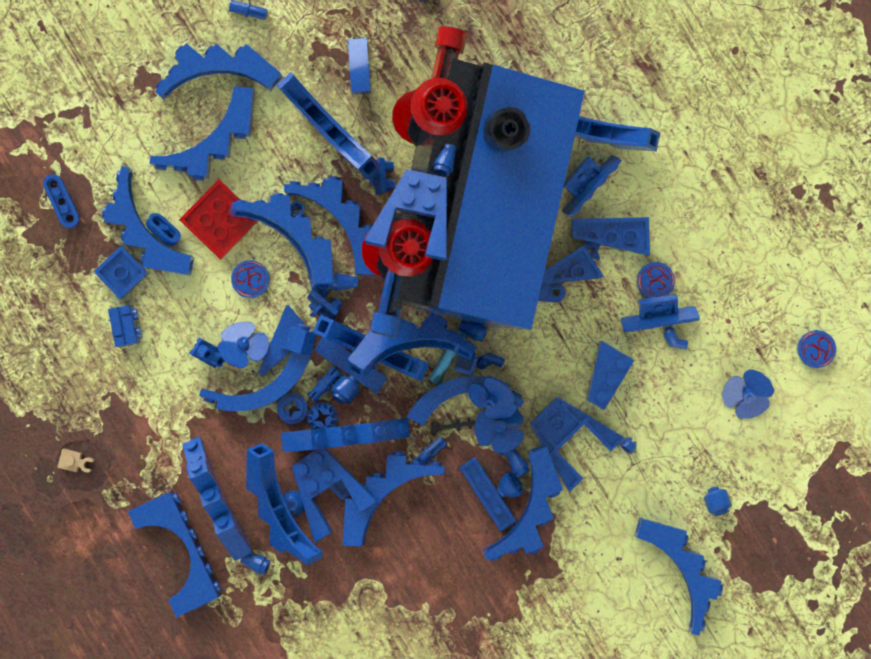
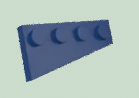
[572,217,650,256]

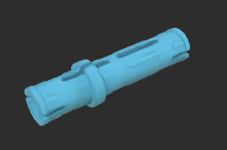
[428,330,467,385]

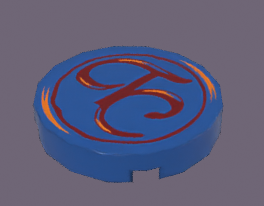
[231,260,270,298]
[637,262,675,298]
[797,330,836,368]

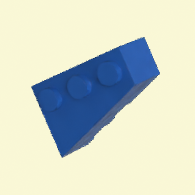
[586,340,634,410]

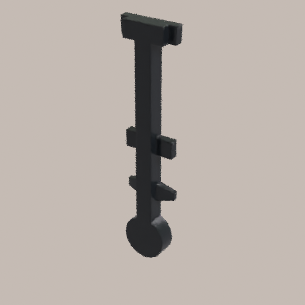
[431,417,475,436]

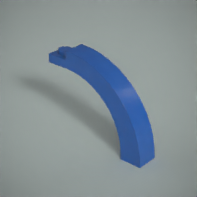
[313,315,429,381]
[199,351,312,411]
[407,376,524,426]

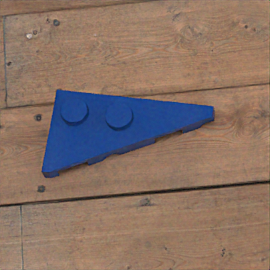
[542,245,604,285]
[258,305,306,376]

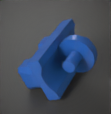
[363,158,395,195]
[307,288,342,320]
[189,337,225,368]

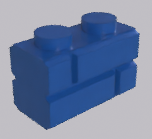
[108,305,143,347]

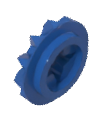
[277,393,308,424]
[307,402,338,429]

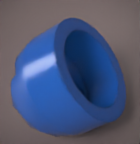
[290,201,304,217]
[620,437,637,454]

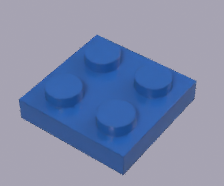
[94,245,149,300]

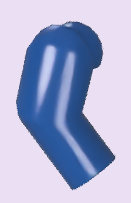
[663,327,688,350]
[477,353,505,370]

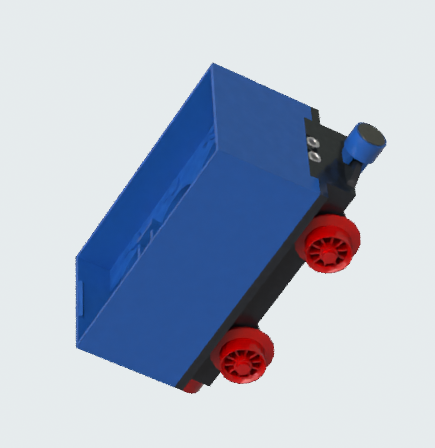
[361,26,585,338]

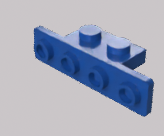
[562,155,622,217]
[621,294,700,332]

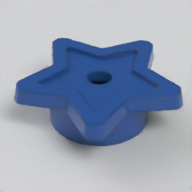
[584,242,601,260]

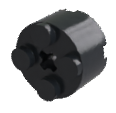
[483,107,531,152]

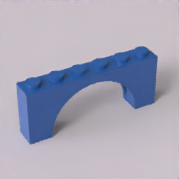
[128,491,222,618]

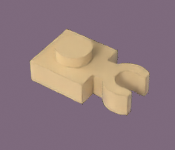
[57,449,95,472]

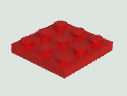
[179,179,259,260]

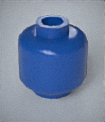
[331,375,360,405]
[704,486,732,517]

